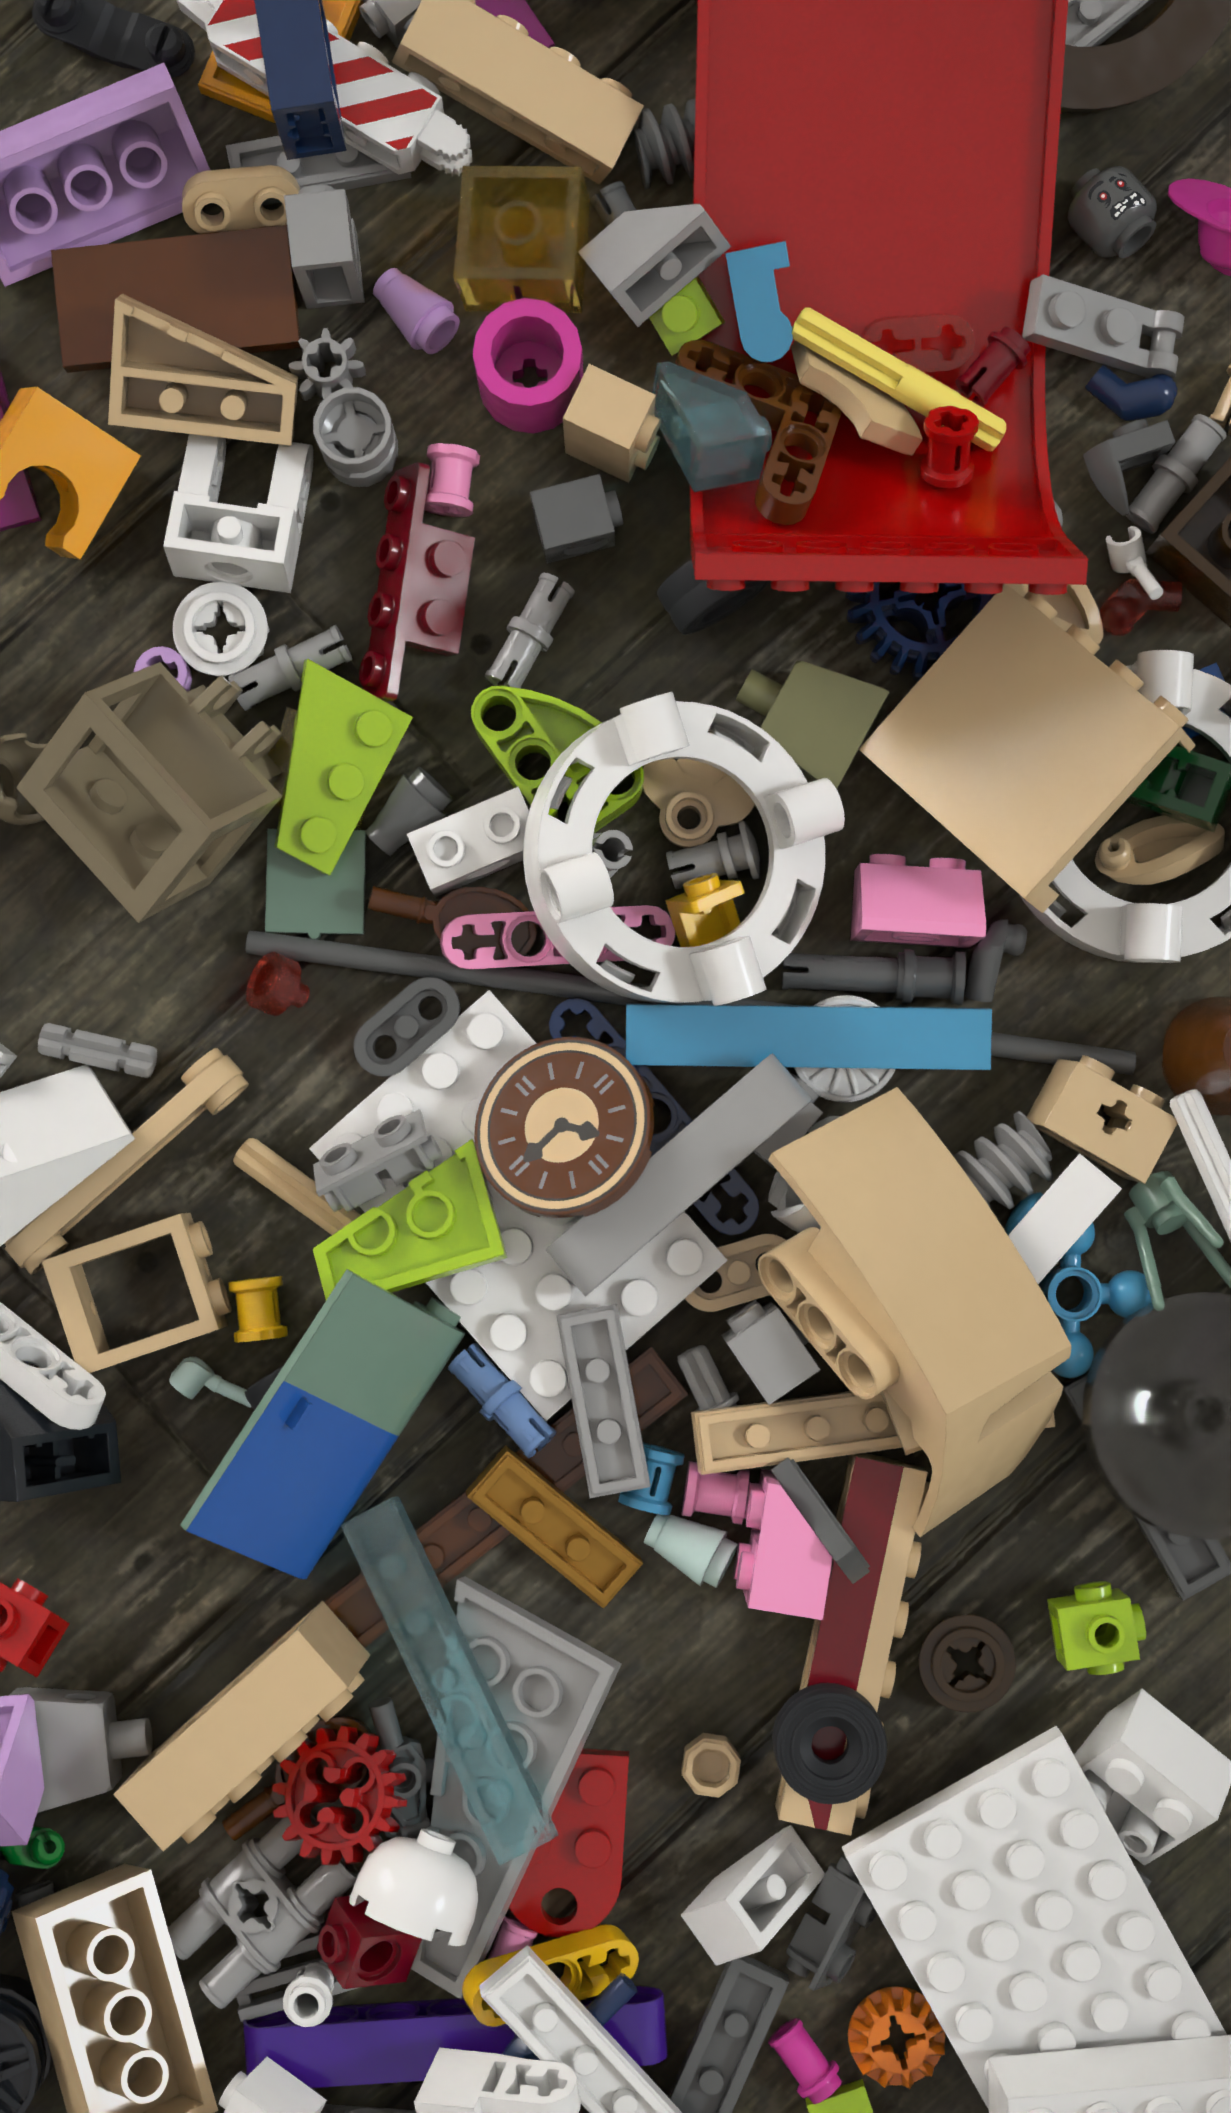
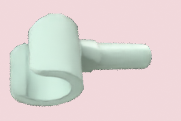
[169,1357,251,1408]

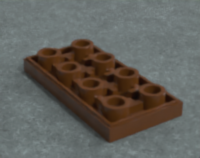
[51,225,301,373]

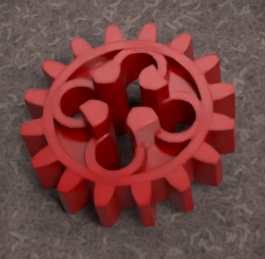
[272,1726,407,1865]

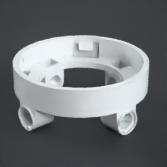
[1019,650,1231,963]
[523,692,845,1006]

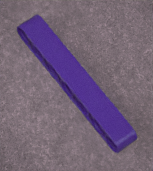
[243,1986,667,2088]

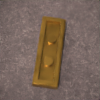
[466,1445,643,1609]

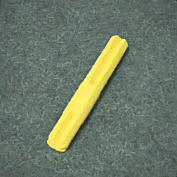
[792,308,1007,451]

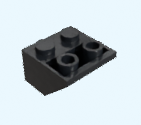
[0,1367,121,1502]

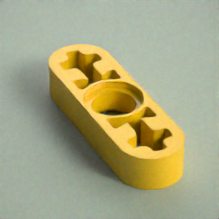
[462,1924,639,2027]

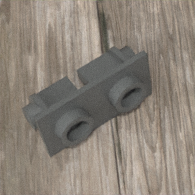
[786,1855,878,1991]

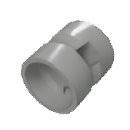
[313,387,398,487]

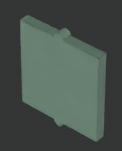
[265,829,367,939]

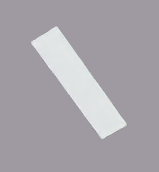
[1008,1153,1122,1284]

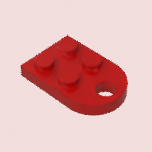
[509,1748,629,1937]

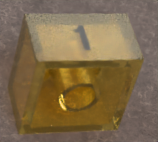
[453,166,590,313]

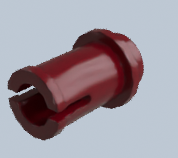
[955,326,1031,407]

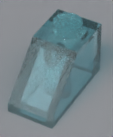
[652,361,772,492]

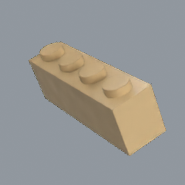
[392,0,644,185]

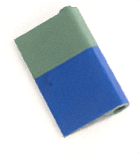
[180,1269,465,1579]

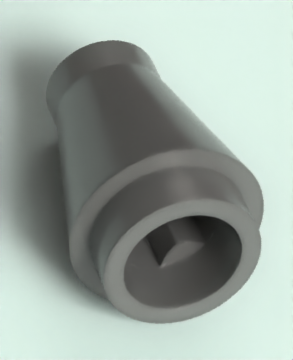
[365,767,453,856]

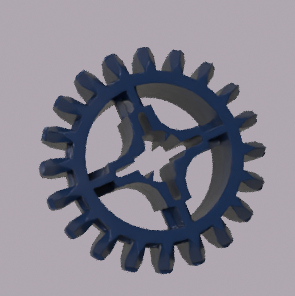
[845,582,1004,681]

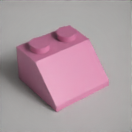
[850,854,986,948]

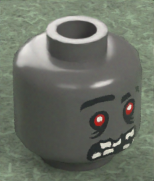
[1067,166,1157,258]

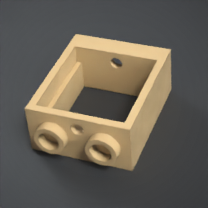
[42,1213,232,1373]

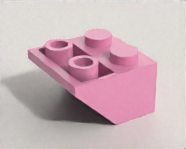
[733,1469,832,1620]

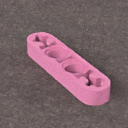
[440,905,675,969]

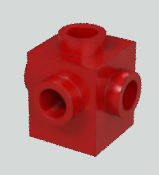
[0,1578,70,1677]

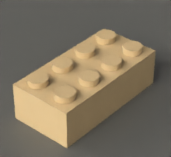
[113,1600,370,1851]
[11,1864,218,2113]

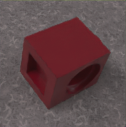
[316,1896,422,1989]

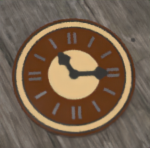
[474,1037,655,1218]

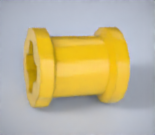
[228,1276,288,1343]

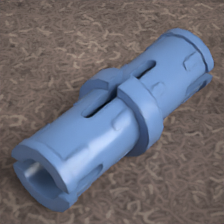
[448,1343,557,1458]

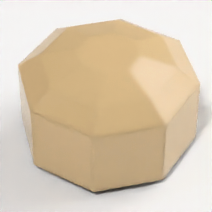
[681,1733,741,1798]

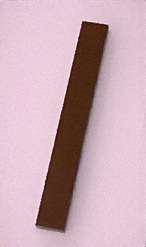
[270,1346,688,1648]

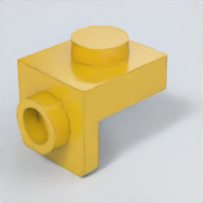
[665,873,745,947]

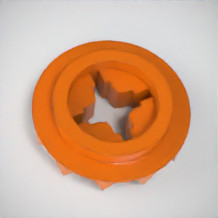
[848,1986,945,2089]

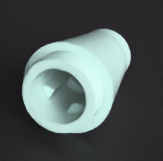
[644,1514,738,1588]

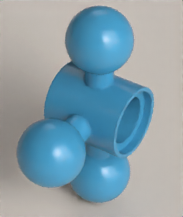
[1039,1222,1152,1378]

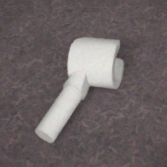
[1106,526,1163,600]

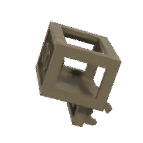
[16,662,283,923]

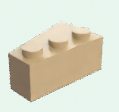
[108,294,299,446]

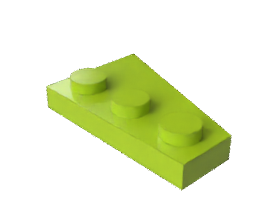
[313,1139,508,1300]

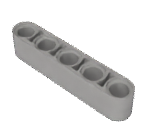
[546,1053,813,1297]

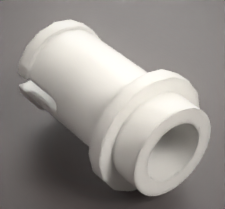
[283,1962,335,2027]

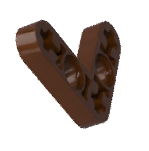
[671,340,842,525]

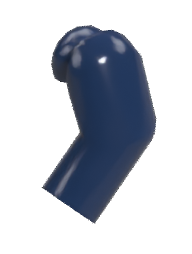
[1085,365,1177,422]

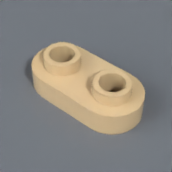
[182,165,300,234]
[685,1234,786,1312]

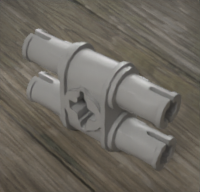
[168,1813,359,2009]

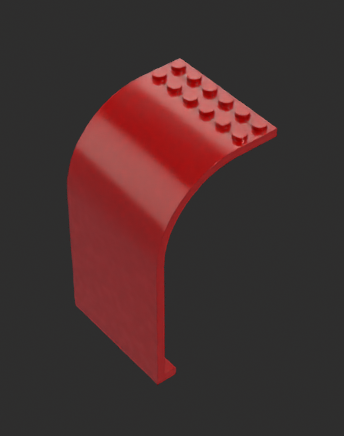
[689,0,1088,595]

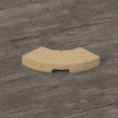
[791,341,923,456]

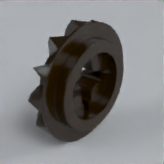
[918,1613,1016,1713]

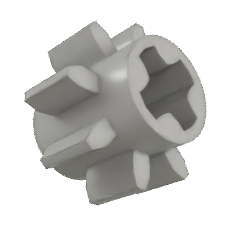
[289,328,366,401]

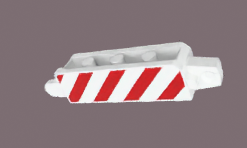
[177,0,472,177]

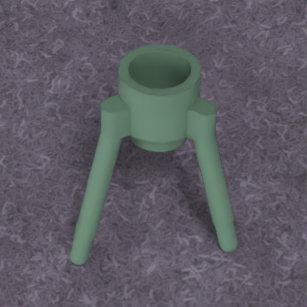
[1124,1171,1231,1311]

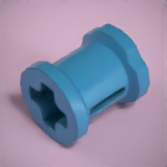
[618,1443,685,1515]

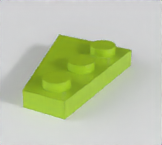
[274,658,413,876]

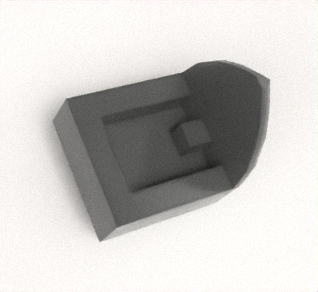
[1083,419,1175,516]

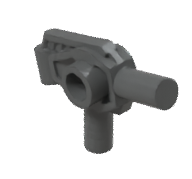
[366,1697,435,1839]

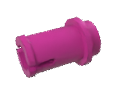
[768,2018,842,2104]

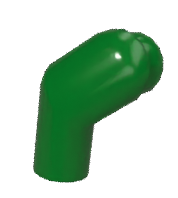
[0,1826,65,1869]

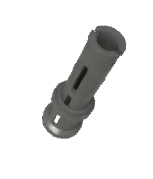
[782,949,966,1006]

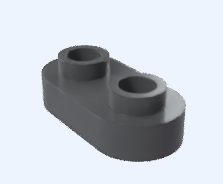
[353,977,461,1077]

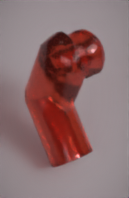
[1099,579,1182,636]

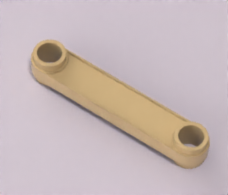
[4,1048,249,1275]

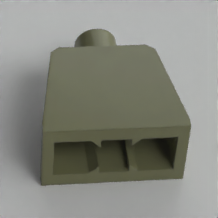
[735,661,889,789]

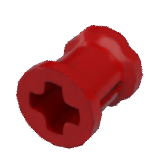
[920,406,979,488]

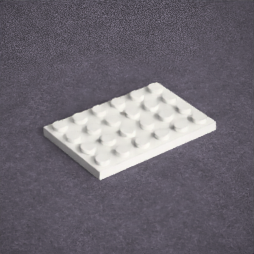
[309,990,728,1421]
[842,1726,1227,2109]

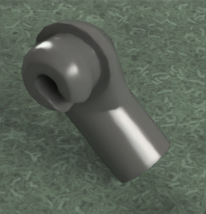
[964,919,1027,1002]

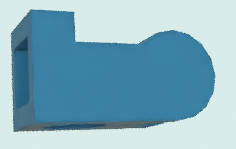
[726,241,793,362]

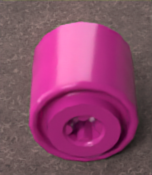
[473,298,583,434]

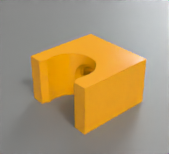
[0,387,141,560]

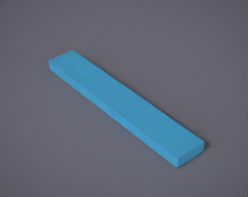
[626,1003,992,1070]

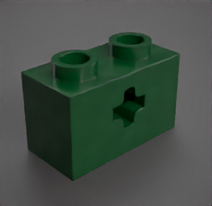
[1125,746,1231,832]

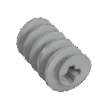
[954,1111,1054,1210]

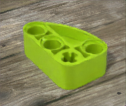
[471,686,644,833]

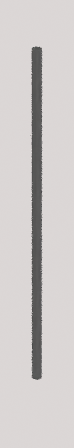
[246,930,1136,1075]

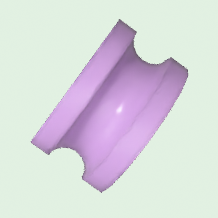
[134,646,192,692]

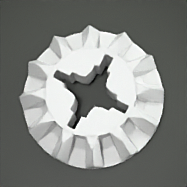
[173,582,269,677]

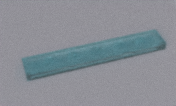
[341,1496,559,1866]

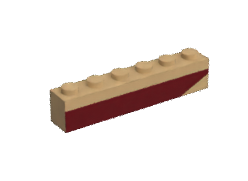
[775,1453,930,1836]

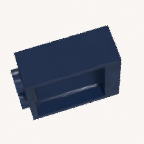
[254,0,347,160]

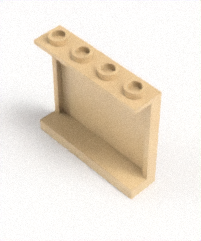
[859,584,1196,914]

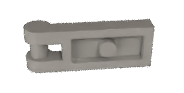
[1022,274,1185,379]

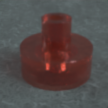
[246,952,310,1016]

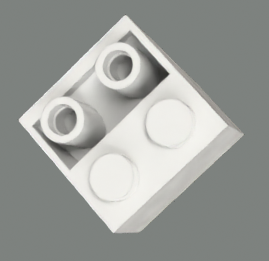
[1074,1689,1231,1866]

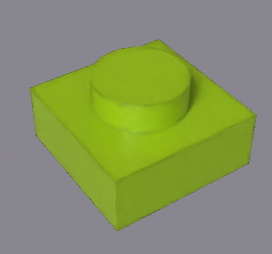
[649,276,725,356]

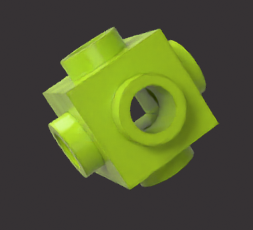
[1047,1581,1146,1675]

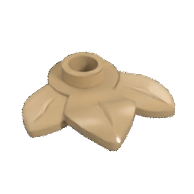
[643,732,755,848]

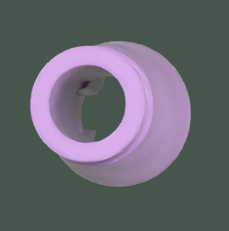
[373,268,460,354]

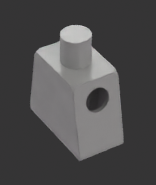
[8,1687,153,1813]

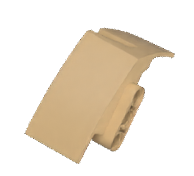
[758,1087,1071,1537]

